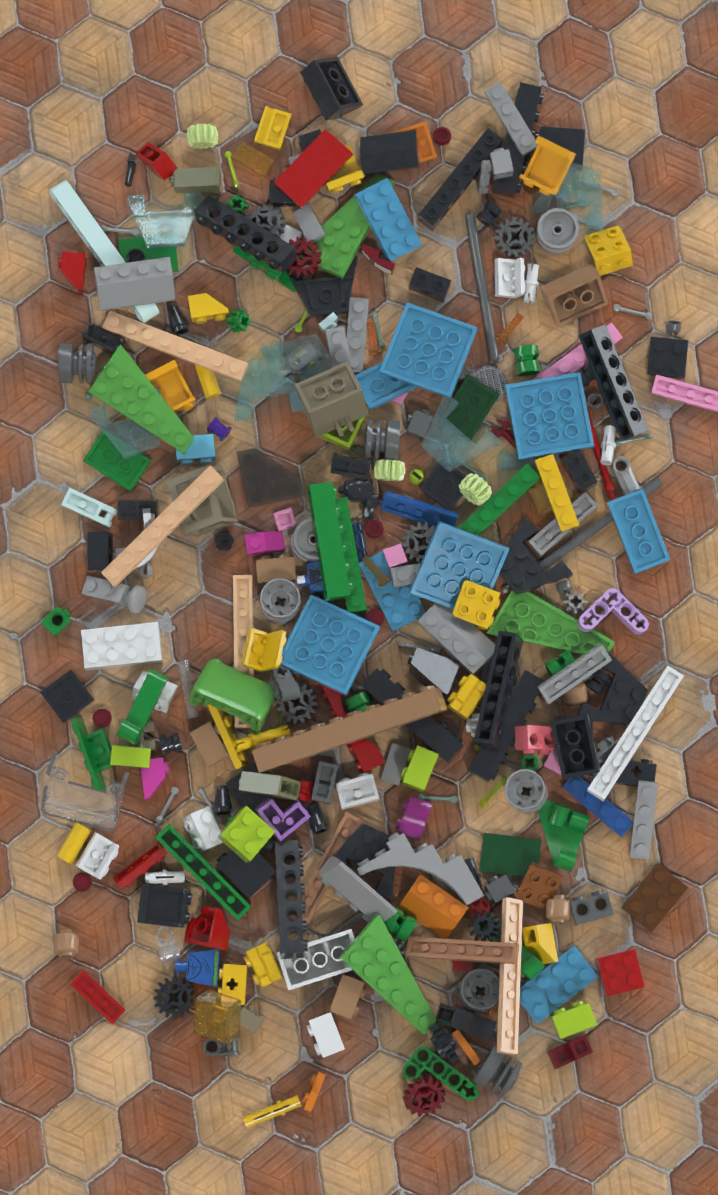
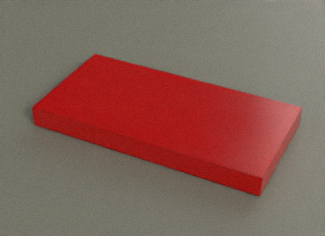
[274,129,353,209]

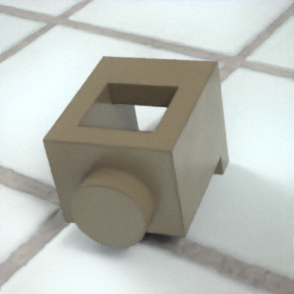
[234,1005,265,1033]

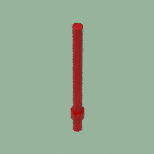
[586,404,617,501]

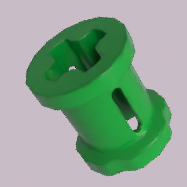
[520,754,538,771]

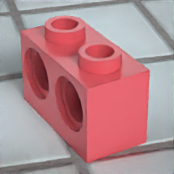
[515,725,556,755]

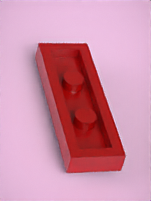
[113,842,167,889]
[70,970,126,1025]

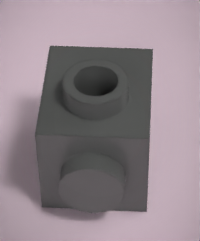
[406,409,433,441]
[484,875,516,904]

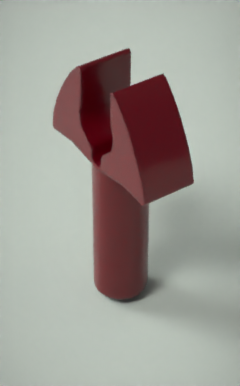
[491,419,517,450]

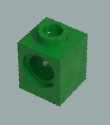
[41,606,72,638]

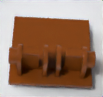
[514,862,564,909]

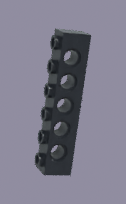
[418,128,503,232]
[194,195,297,274]
[578,325,648,441]
[474,631,523,750]
[275,840,308,959]

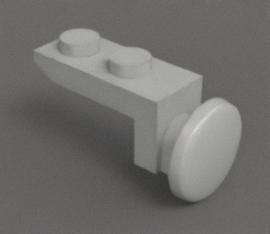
[81,576,147,613]

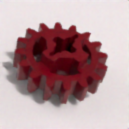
[288,237,322,278]
[402,1075,446,1117]

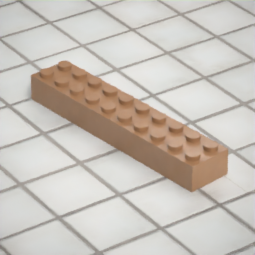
[252,685,447,773]

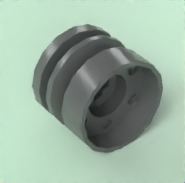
[58,343,96,384]
[363,419,401,461]
[459,969,499,1013]
[473,1046,522,1099]

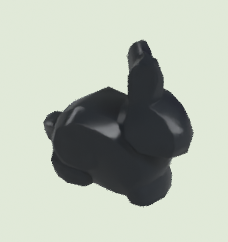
[338,479,380,519]

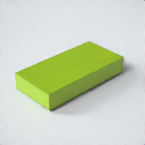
[110,745,151,768]

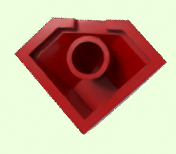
[184,906,231,951]

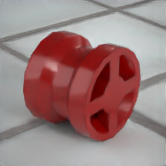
[470,899,490,918]

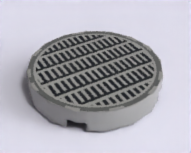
[472,366,507,403]

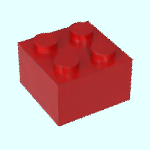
[595,949,645,997]

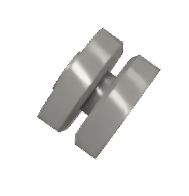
[536,208,579,255]
[290,518,318,563]

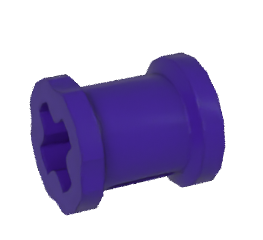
[206,417,232,442]

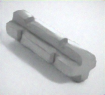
[477,160,492,194]

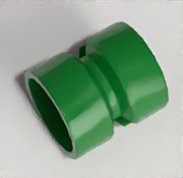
[514,344,541,376]
[544,650,575,677]
[344,691,371,712]
[385,907,418,942]

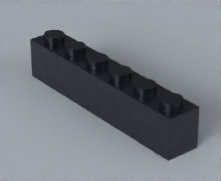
[493,82,544,199]
[361,668,464,764]
[468,670,545,783]

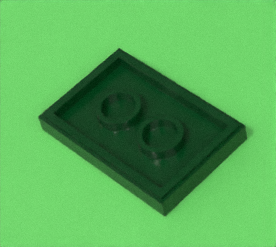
[437,374,500,443]
[479,833,542,877]

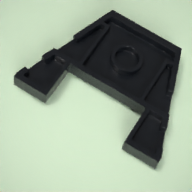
[286,255,358,317]
[499,518,573,596]
[576,651,648,725]
[333,823,395,900]

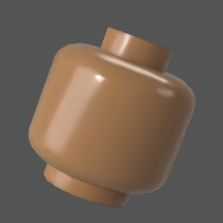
[563,682,588,709]
[546,895,571,924]
[53,929,79,959]

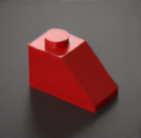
[135,142,177,181]
[58,251,87,295]

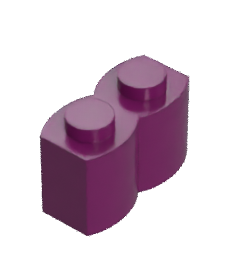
[396,796,432,841]

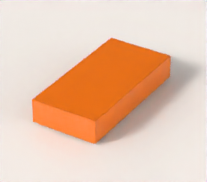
[451,1029,480,1066]

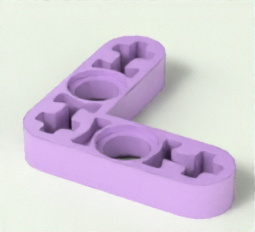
[577,588,649,635]

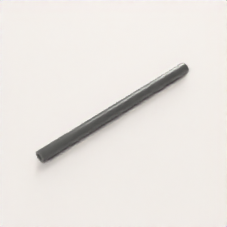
[465,214,499,362]
[539,477,663,570]

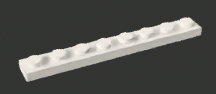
[587,666,684,801]

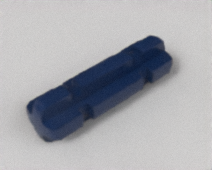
[352,523,368,561]

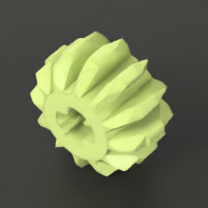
[186,123,218,149]
[373,459,406,481]
[459,473,492,506]

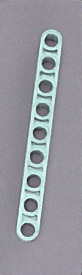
[49,180,159,323]

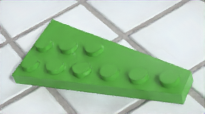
[299,173,395,279]
[88,344,195,454]
[486,591,615,655]
[339,913,437,1035]

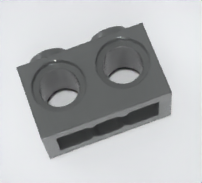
[311,761,338,805]
[570,890,614,926]

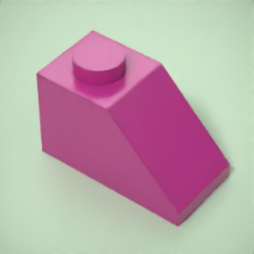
[244,531,286,557]
[141,758,169,800]

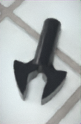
[124,154,137,187]

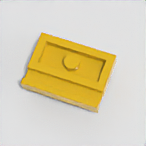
[254,106,292,150]

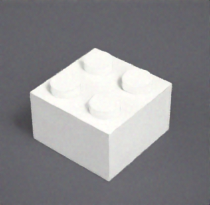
[307,1012,345,1058]

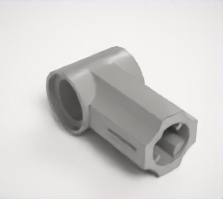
[611,457,640,495]

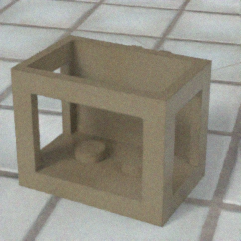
[295,361,369,437]
[167,466,238,537]

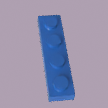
[380,491,459,527]
[562,776,633,837]

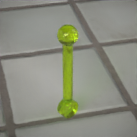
[479,776,508,808]

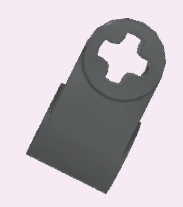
[269,665,300,702]
[203,1035,241,1056]

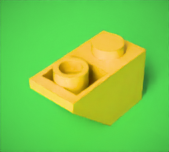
[188,293,229,324]
[522,923,558,964]

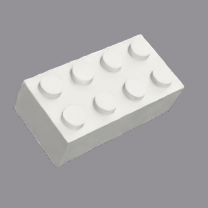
[81,622,163,671]
[277,929,355,990]

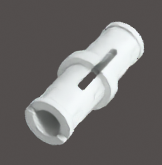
[523,264,539,303]
[600,426,616,465]
[145,870,185,885]

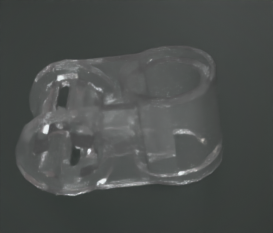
[156,926,181,964]

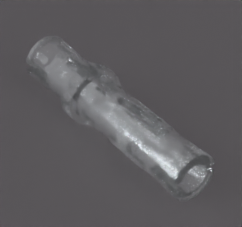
[177,660,199,719]

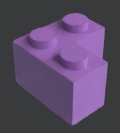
[254,798,311,841]

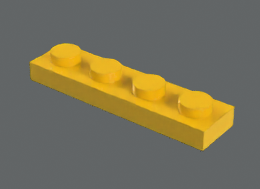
[534,454,579,532]
[208,704,248,769]

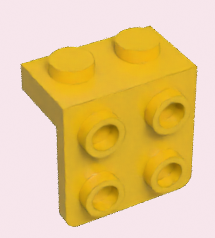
[325,145,364,194]
[584,226,633,276]
[452,580,500,631]
[241,628,286,672]

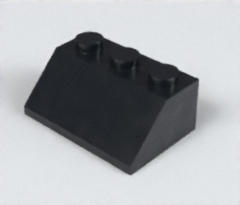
[300,57,363,121]
[360,130,421,175]
[550,715,600,779]

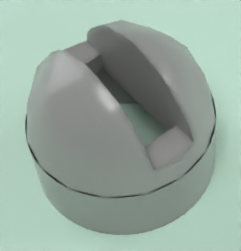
[138,562,153,578]

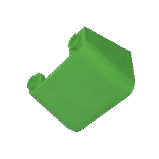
[188,658,276,734]

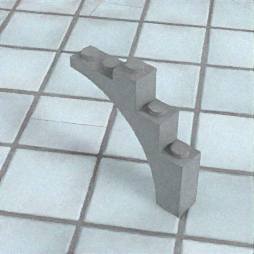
[356,832,484,905]

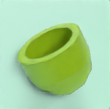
[409,469,424,485]

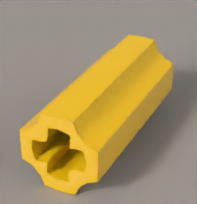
[195,365,221,399]
[57,822,91,864]

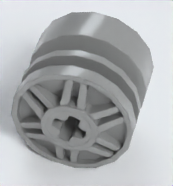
[260,578,301,624]
[505,769,548,813]

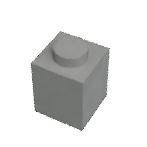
[489,148,514,179]

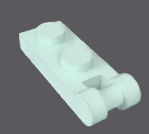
[61,488,118,528]

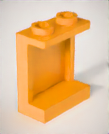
[519,136,576,196]
[145,360,196,415]

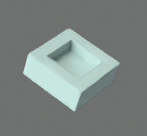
[319,312,338,334]

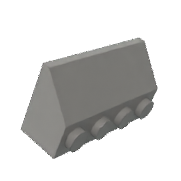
[94,257,175,311]
[418,603,495,676]
[317,855,398,923]

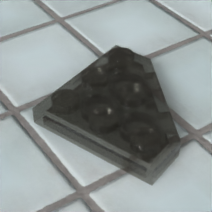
[237,448,305,508]

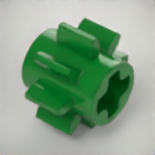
[225,193,249,216]
[227,309,250,333]

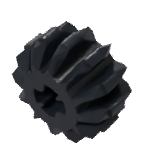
[468,910,501,942]

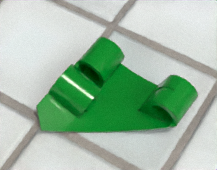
[538,800,590,872]

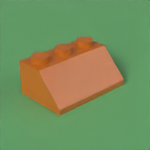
[398,874,468,939]

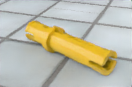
[233,725,290,752]
[243,1095,302,1129]

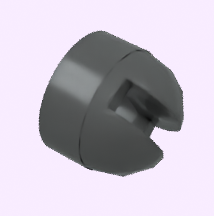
[666,320,681,335]
[588,393,603,410]
[556,580,572,595]

